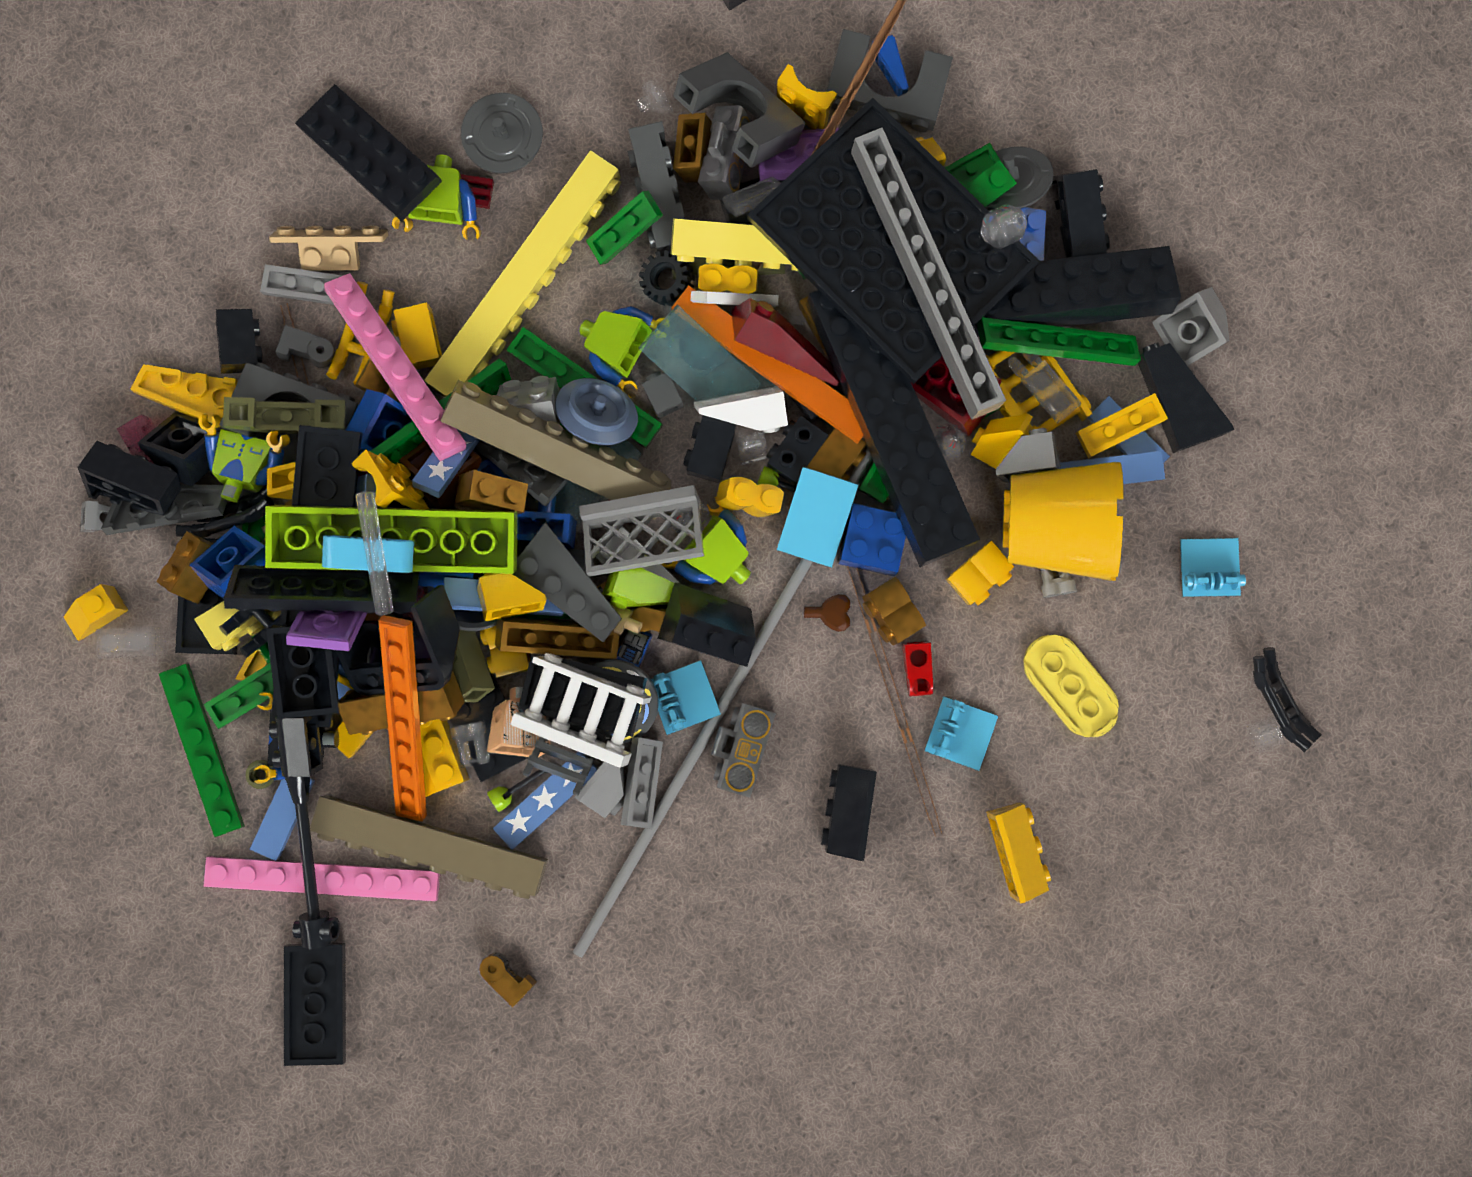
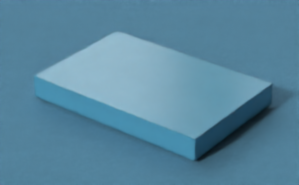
[777,467,859,568]

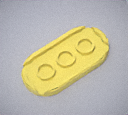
[1023,635,1119,737]

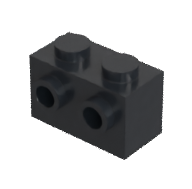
[216,309,262,374]
[683,415,736,483]
[766,416,829,486]

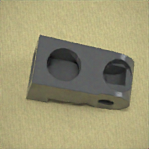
[276,325,334,368]

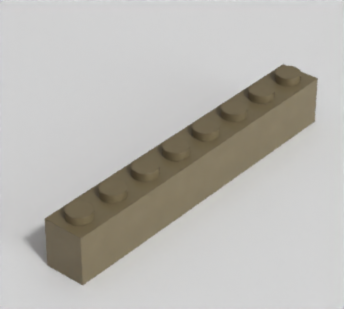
[440,380,671,520]
[310,795,548,899]

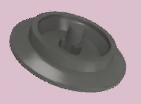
[461,93,543,174]
[987,147,1054,211]

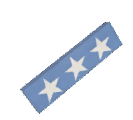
[412,429,480,498]
[493,751,598,850]

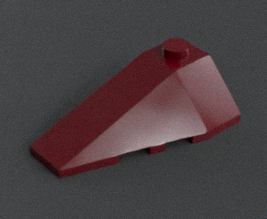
[732,298,839,386]
[911,357,1001,436]

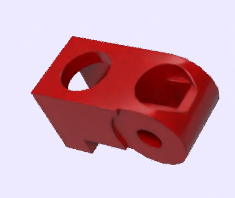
[902,641,933,697]

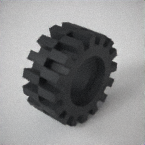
[639,250,695,306]

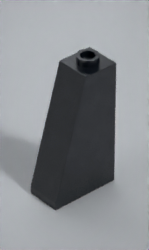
[1138,342,1234,453]

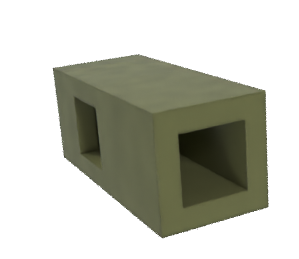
[452,630,495,702]

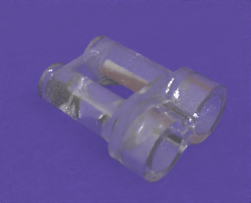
[450,721,490,768]

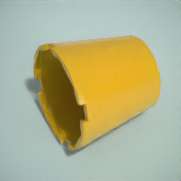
[1002,462,1123,581]

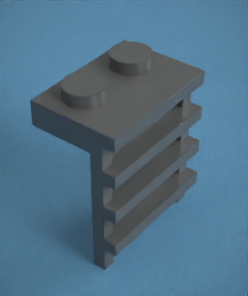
[523,717,606,796]

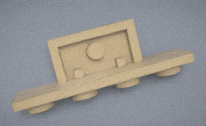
[269,225,388,271]

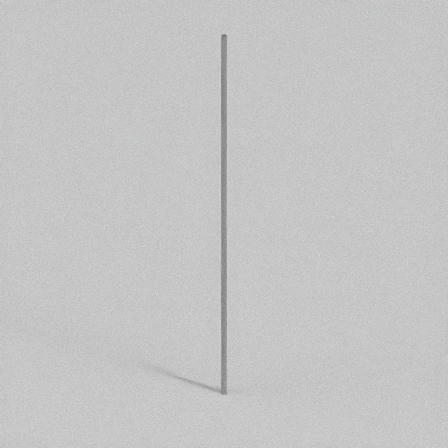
[573,447,873,958]

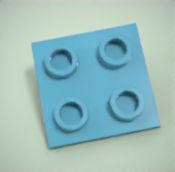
[1180,538,1246,597]
[651,660,721,735]
[924,696,998,771]

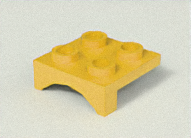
[777,64,837,129]
[351,450,429,509]

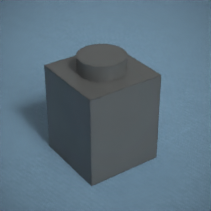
[642,371,684,419]

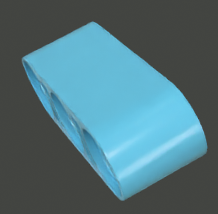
[322,535,414,573]

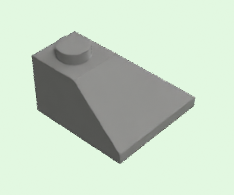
[1152,287,1230,366]
[996,428,1061,482]
[575,762,625,818]

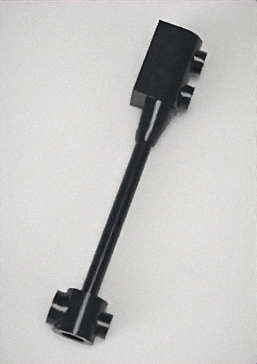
[269,715,340,949]

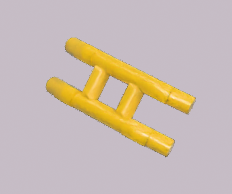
[326,281,395,385]

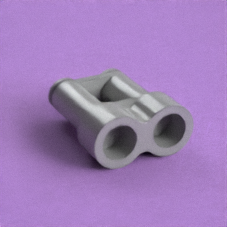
[1040,569,1077,598]

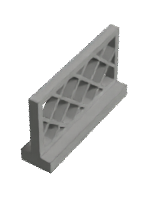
[579,485,704,577]

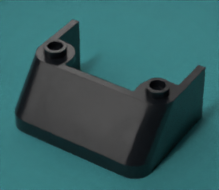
[336,585,460,695]

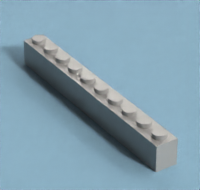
[851,128,1006,420]

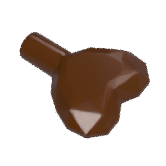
[804,594,850,632]

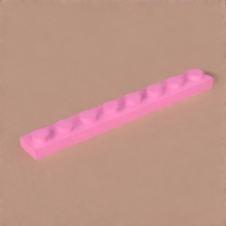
[324,273,466,461]
[204,856,440,901]

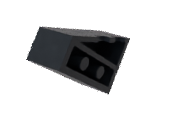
[1052,169,1110,258]
[77,441,182,516]

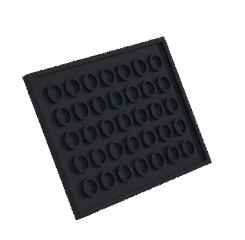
[747,98,1040,384]

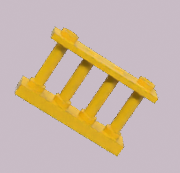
[986,350,1093,436]

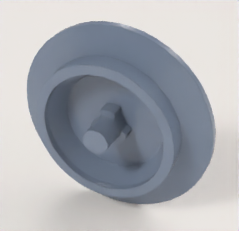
[555,378,638,445]

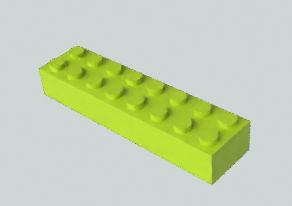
[265,505,518,574]

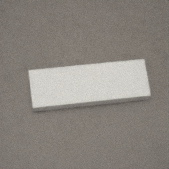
[690,291,779,307]

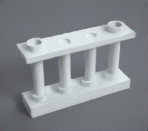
[510,653,651,768]

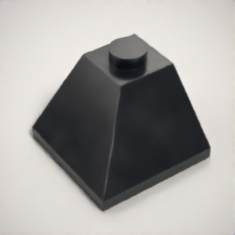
[138,411,222,486]

